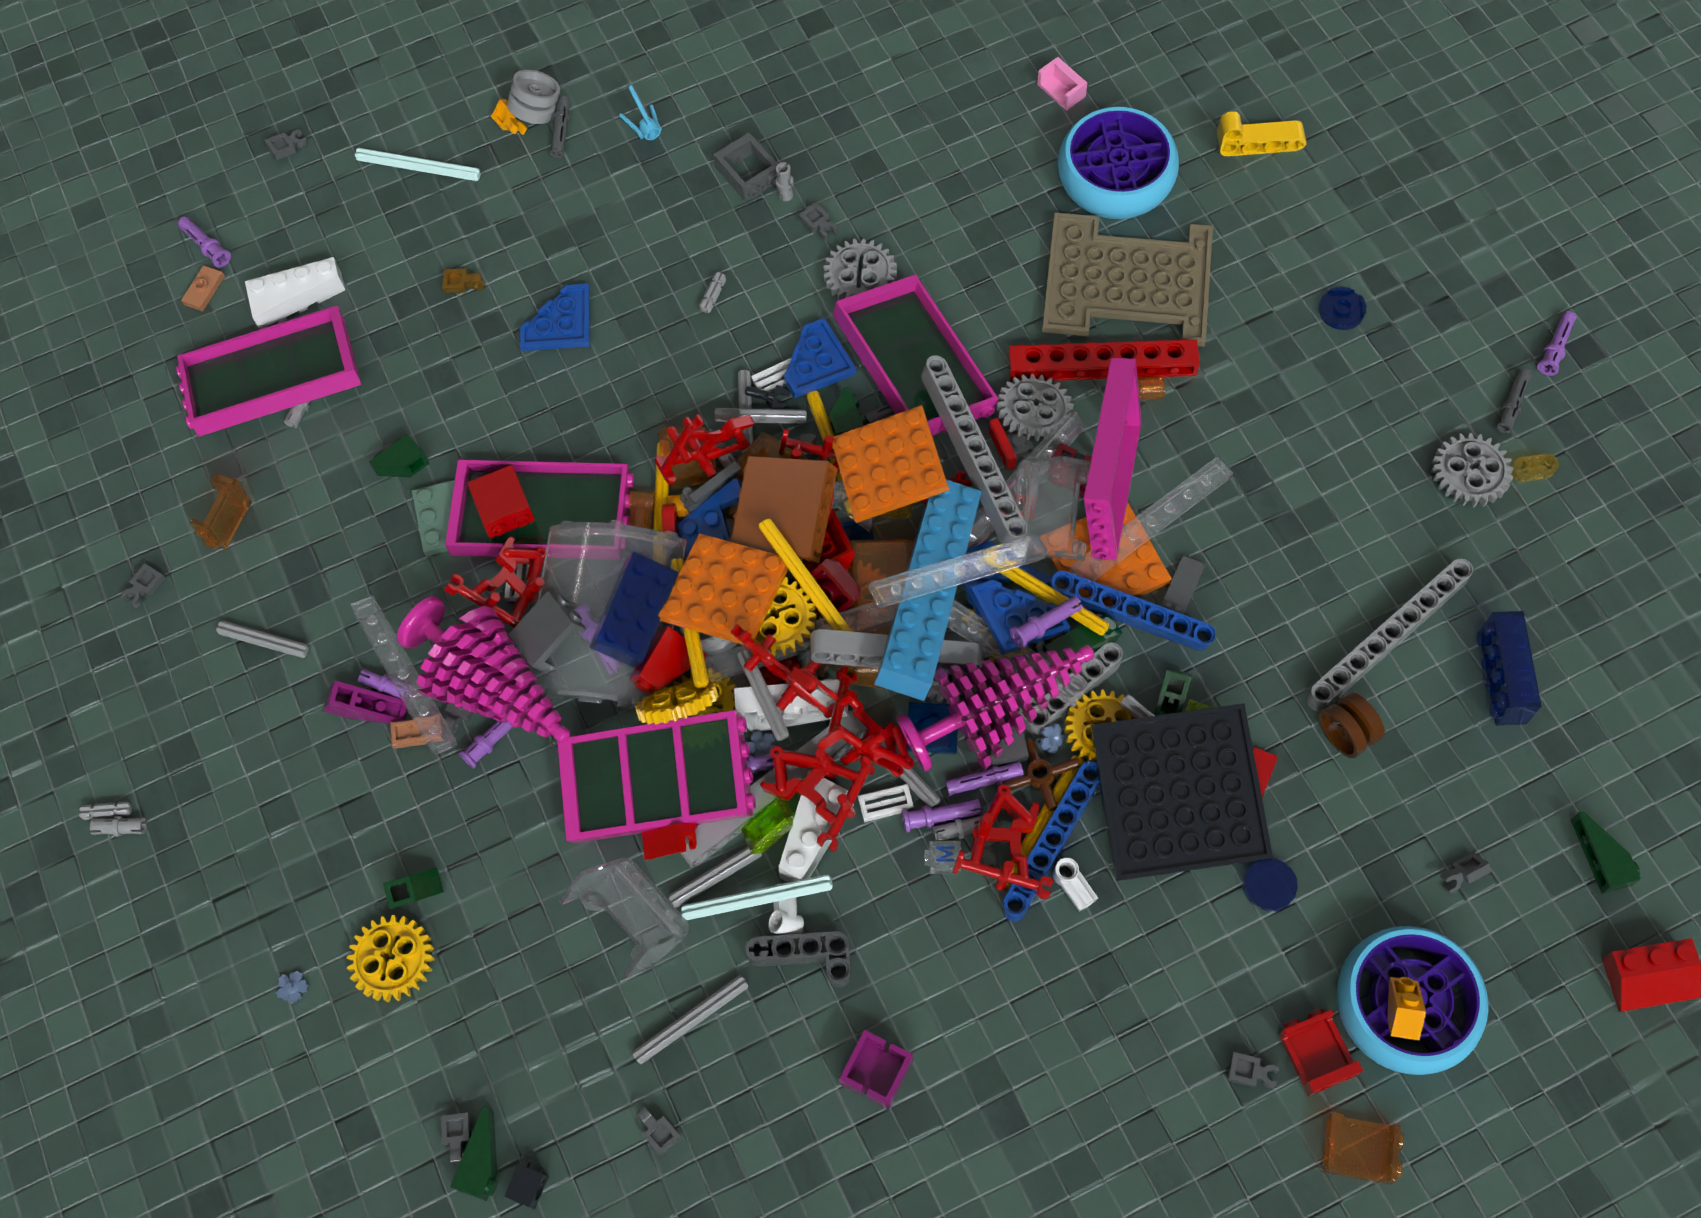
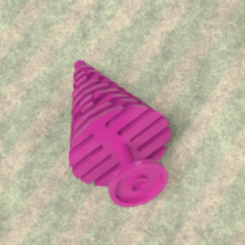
[396,596,570,743]
[896,645,1094,772]

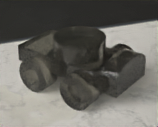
[980,845,1002,869]

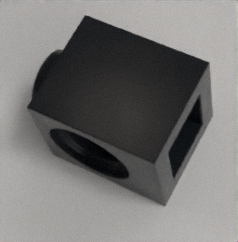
[505,1162,549,1210]

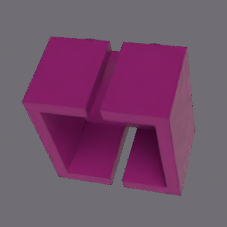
[839,1030,914,1110]

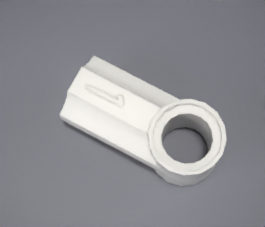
[1053,858,1098,912]
[768,883,804,935]

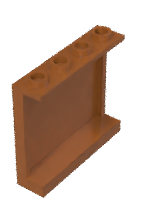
[729,456,838,564]

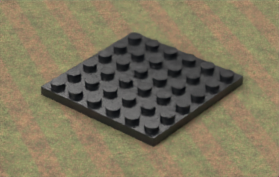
[1090,703,1273,881]

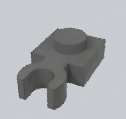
[265,129,308,161]
[799,202,837,241]
[121,563,166,608]
[1227,1052,1279,1088]

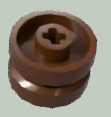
[1318,692,1385,758]

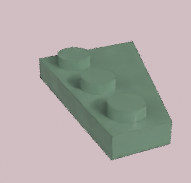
[412,480,455,556]

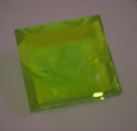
[741,797,795,855]

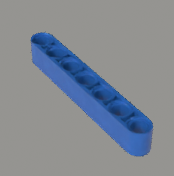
[1048,571,1216,651]
[1002,761,1100,921]

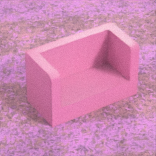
[1037,57,1087,111]

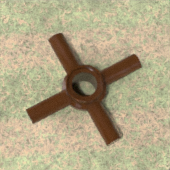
[1003,739,1079,811]

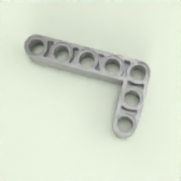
[991,642,1123,736]

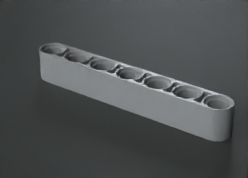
[810,629,983,676]

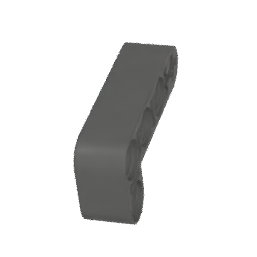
[745,931,851,987]

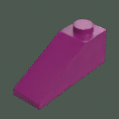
[323,681,408,724]

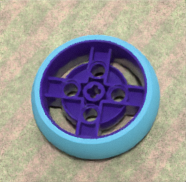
[1058,107,1179,219]
[1337,926,1488,1075]

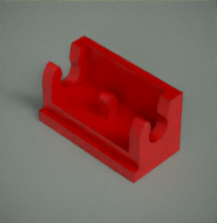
[642,823,697,860]

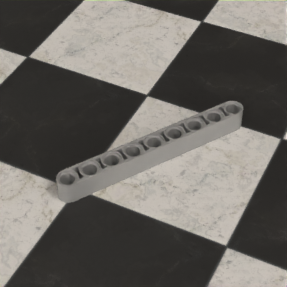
[921,355,1027,548]
[1307,559,1473,712]
[680,709,868,868]

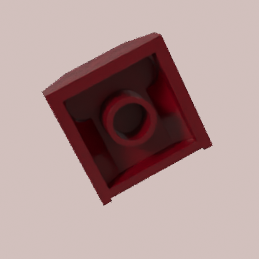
[797,559,861,625]

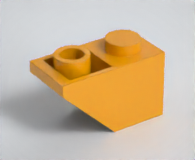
[1387,977,1426,1040]

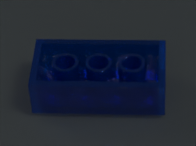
[589,551,679,668]
[1477,611,1542,726]

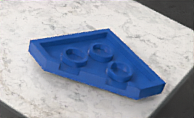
[520,283,590,351]
[784,318,857,399]
[969,580,1071,655]

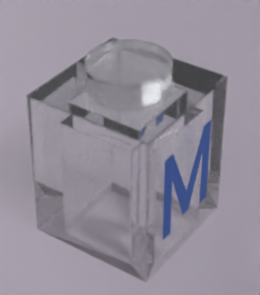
[924,841,961,874]

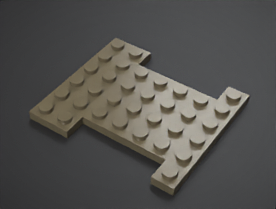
[1042,212,1213,347]

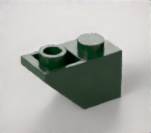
[829,387,867,436]
[369,434,429,478]
[383,867,444,909]

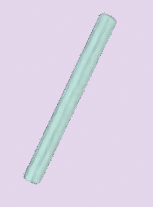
[355,148,481,181]
[681,875,833,920]

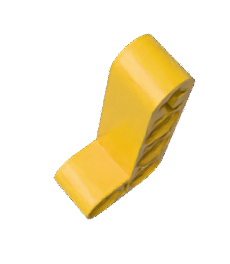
[1217,112,1306,156]

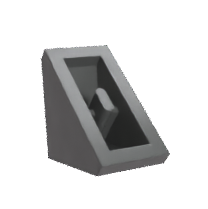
[989,726,1029,769]

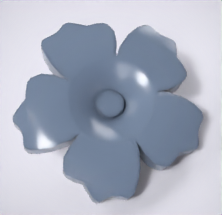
[1039,723,1064,754]
[748,731,776,757]
[276,971,309,1004]

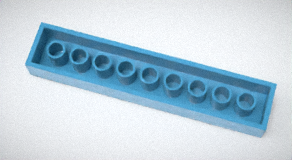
[874,479,982,701]

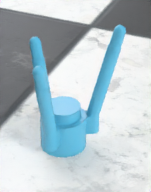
[619,85,662,140]

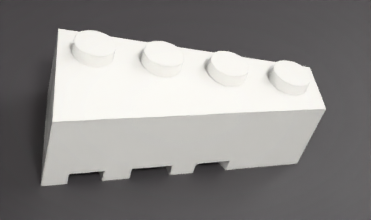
[245,257,345,329]
[734,678,849,733]
[779,770,854,883]

